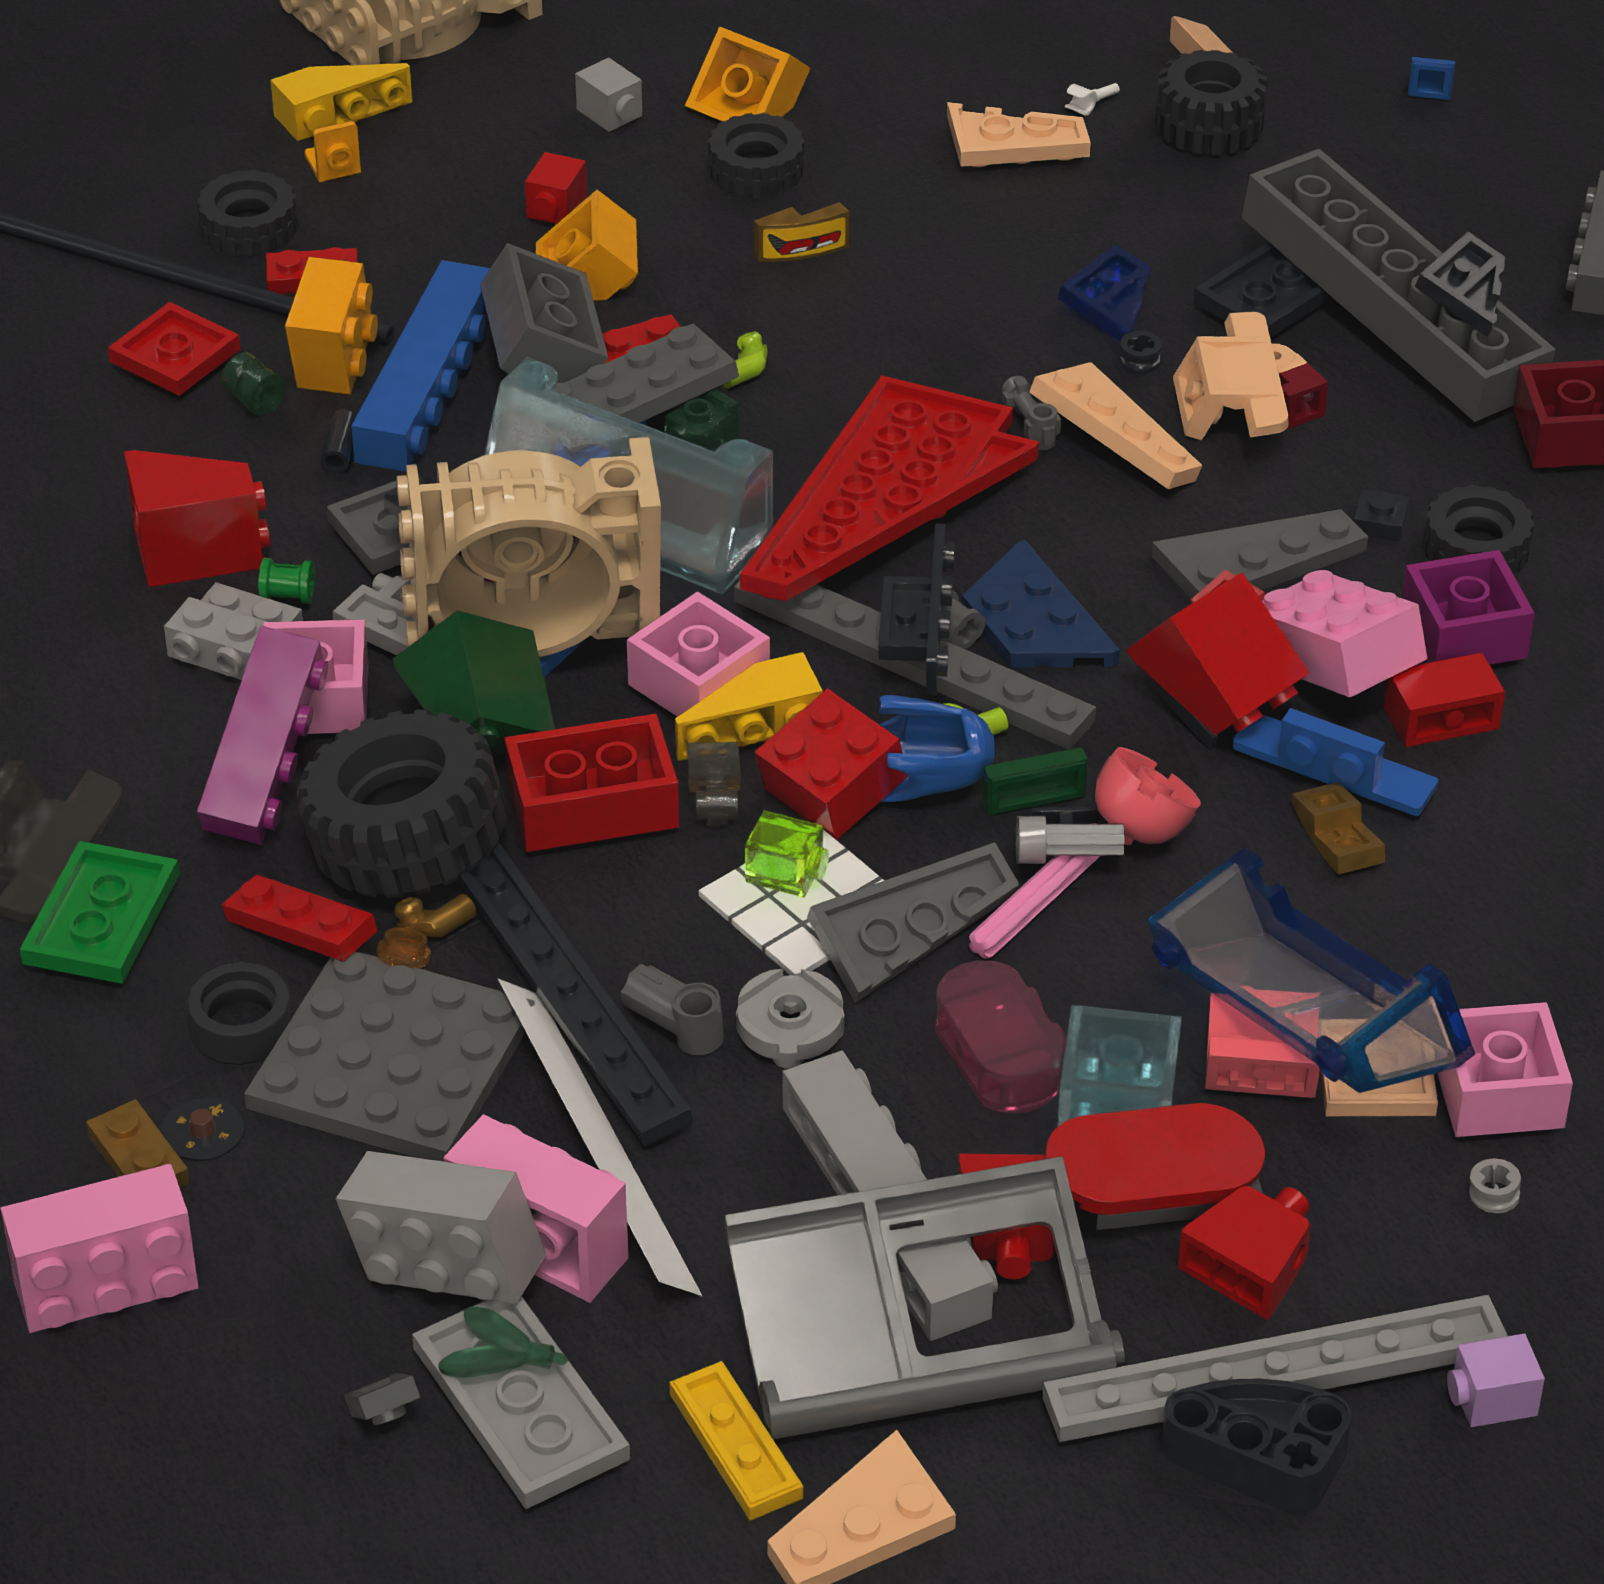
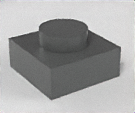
[344,1373,420,1425]

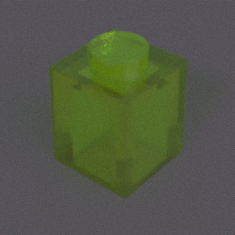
[745,810,829,898]

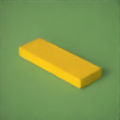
[670,1361,803,1521]

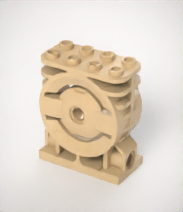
[280,0,543,65]
[397,437,661,657]

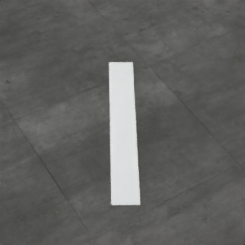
[498,979,702,1296]

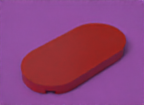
[1043,1103,1265,1215]

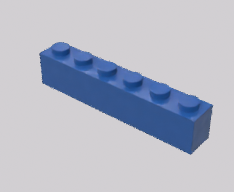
[351,260,490,472]

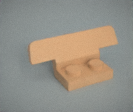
[1173,312,1289,440]

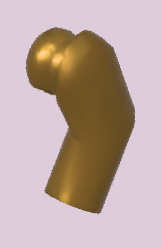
[394,894,476,937]

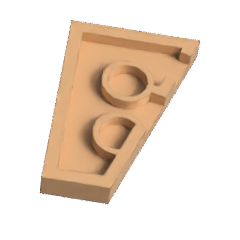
[947,102,1091,167]
[768,1430,956,1584]

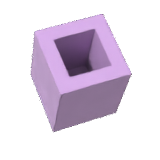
[1447,1334,1545,1427]

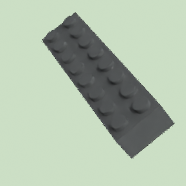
[1242,149,1556,422]

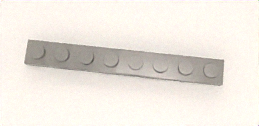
[1043,1295,1508,1442]

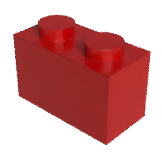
[1383,653,1505,747]

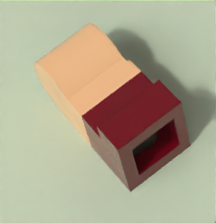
[1272,344,1328,430]

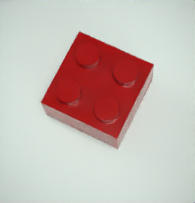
[755,688,908,840]

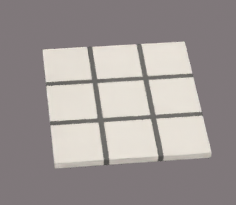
[699,823,885,976]

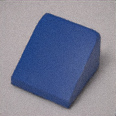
[1408,57,1455,100]

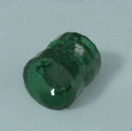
[221,352,286,415]

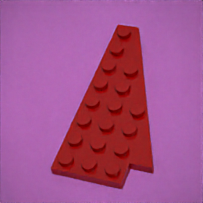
[740,375,1039,601]

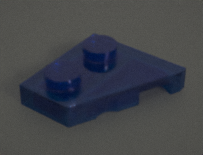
[1058,244,1151,341]

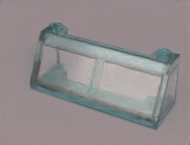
[484,357,773,595]

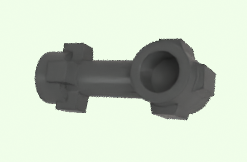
[1002,376,1061,450]

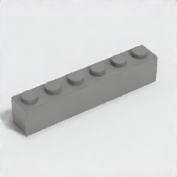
[783,1050,998,1341]

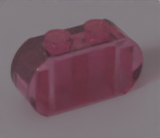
[935,960,1067,1113]

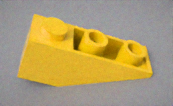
[271,63,412,141]
[675,652,823,761]

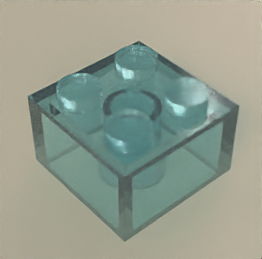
[1057,1005,1182,1127]

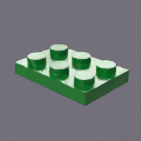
[20,841,180,984]

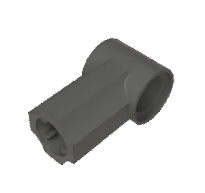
[621,964,724,1055]

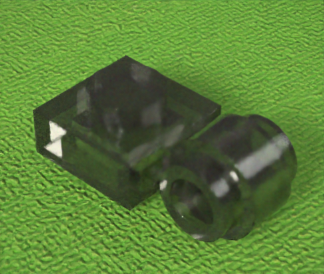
[686,742,741,826]

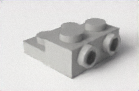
[164,582,303,680]

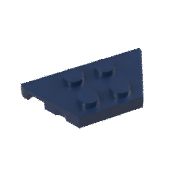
[962,540,1120,668]

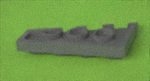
[1151,509,1368,599]
[807,842,1019,1003]

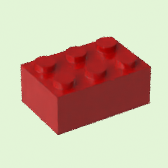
[504,714,679,852]

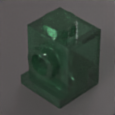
[665,389,738,465]

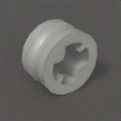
[1469,1158,1521,1213]

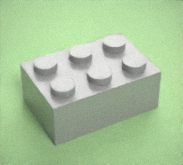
[336,1151,547,1304]

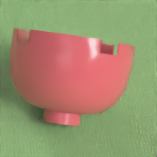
[1095,747,1201,845]

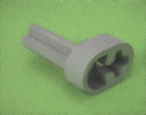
[1016,816,1124,864]

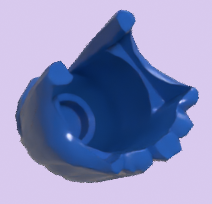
[879,695,995,802]

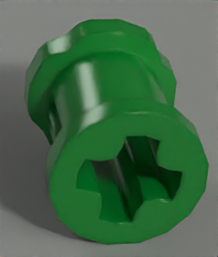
[258,558,315,604]

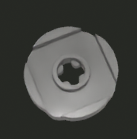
[736,969,844,1069]

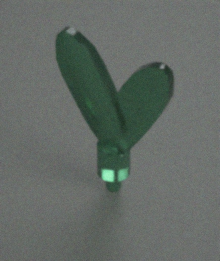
[438,1306,568,1378]

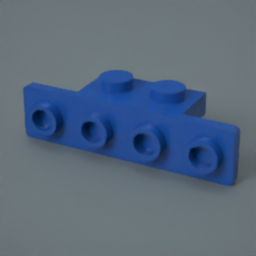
[1232,708,1438,816]

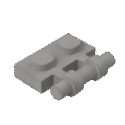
[333,573,414,655]

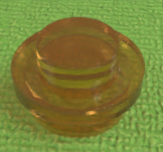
[377,927,431,968]

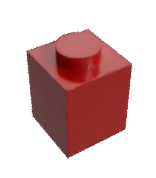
[525,152,587,224]

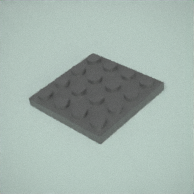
[244,951,535,1162]

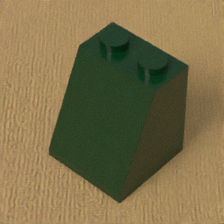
[393,610,555,755]

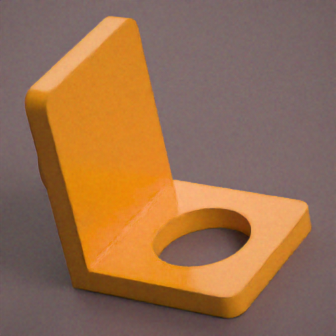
[305,121,361,182]

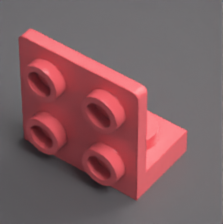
[1205,991,1321,1098]

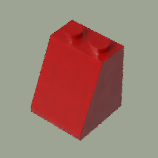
[124,450,270,587]
[1126,572,1310,735]

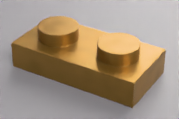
[86,1099,189,1188]

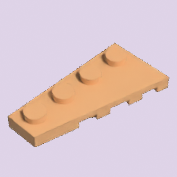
[1029,362,1202,489]

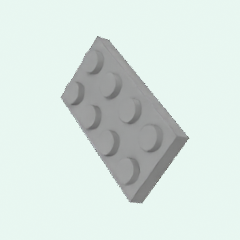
[412,1296,630,1509]

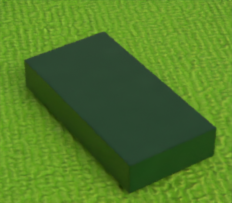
[982,747,1088,815]

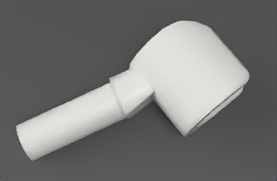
[1065,83,1120,116]

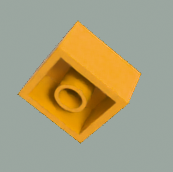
[285,257,378,395]

